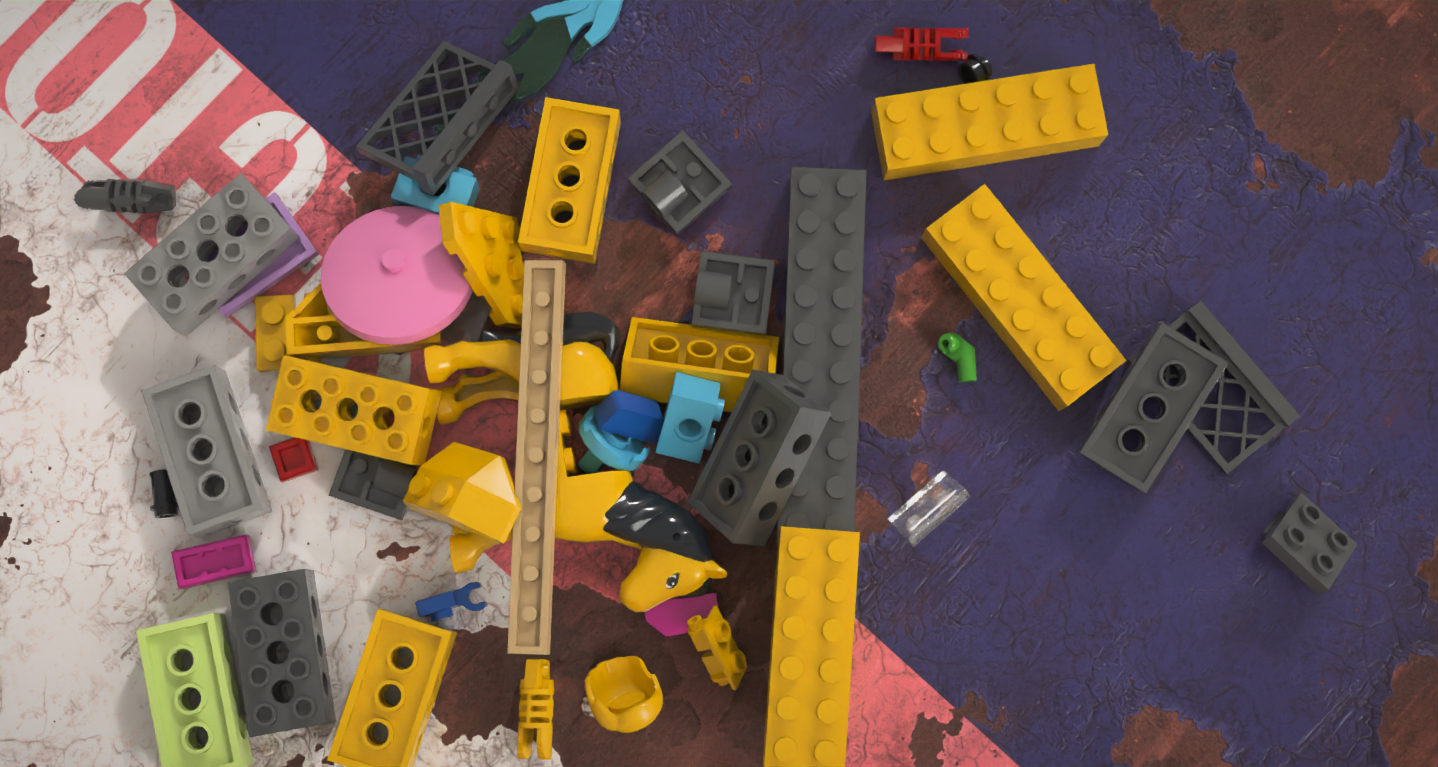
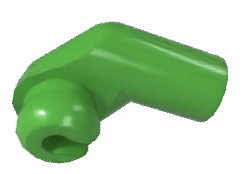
[937,332,977,383]

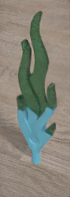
[434,0,624,134]

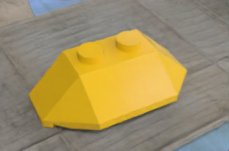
[285,283,441,358]
[403,442,522,544]

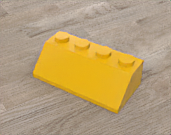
[620,317,779,412]

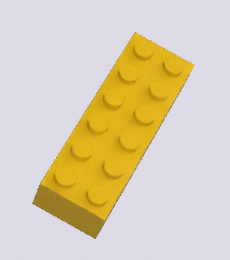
[871,64,1108,181]
[921,184,1127,411]
[762,526,860,767]

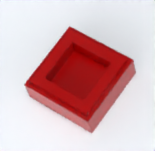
[269,437,319,483]

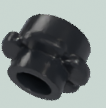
[959,54,992,84]

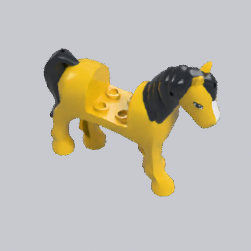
[424,311,727,613]

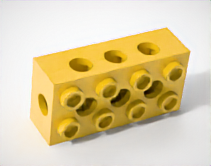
[518,97,621,264]
[266,355,442,465]
[327,609,457,767]

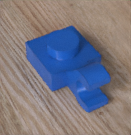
[415,582,488,622]

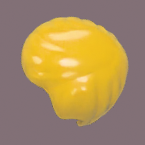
[584,656,663,733]

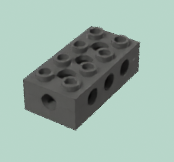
[1075,323,1228,493]
[687,369,832,546]
[228,569,336,737]

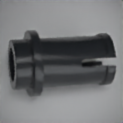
[149,469,179,519]

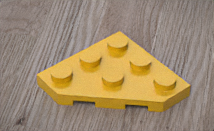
[438,202,524,329]

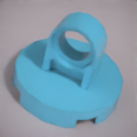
[577,404,650,474]

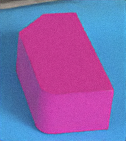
[645,593,718,636]

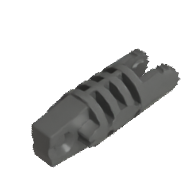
[74,179,176,213]

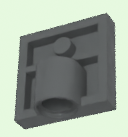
[628,130,732,236]
[691,251,775,336]
[329,449,421,520]
[1262,492,1358,596]

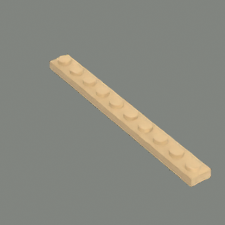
[507,260,566,655]

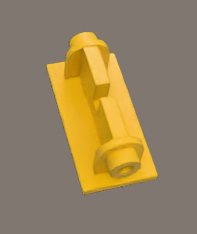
[687,605,747,690]

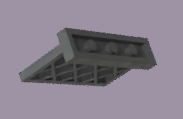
[356,41,519,195]
[1128,300,1300,474]

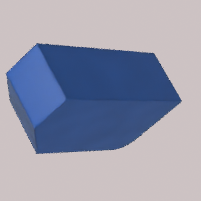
[594,390,664,444]

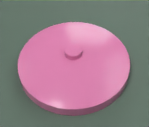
[321,206,473,345]

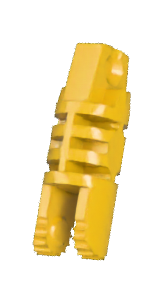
[517,659,554,760]

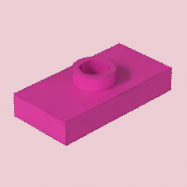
[171,534,257,589]

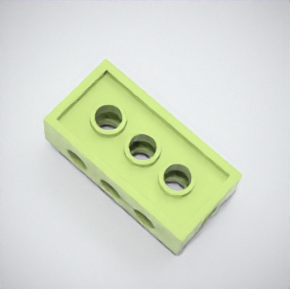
[136,613,254,767]

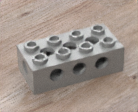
[124,173,300,337]
[141,365,272,538]

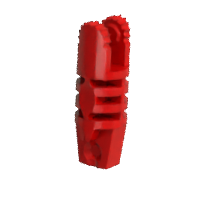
[874,27,969,61]

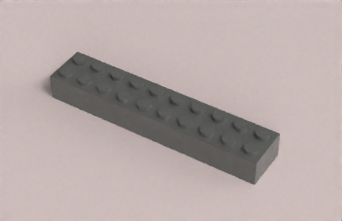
[775,167,867,545]

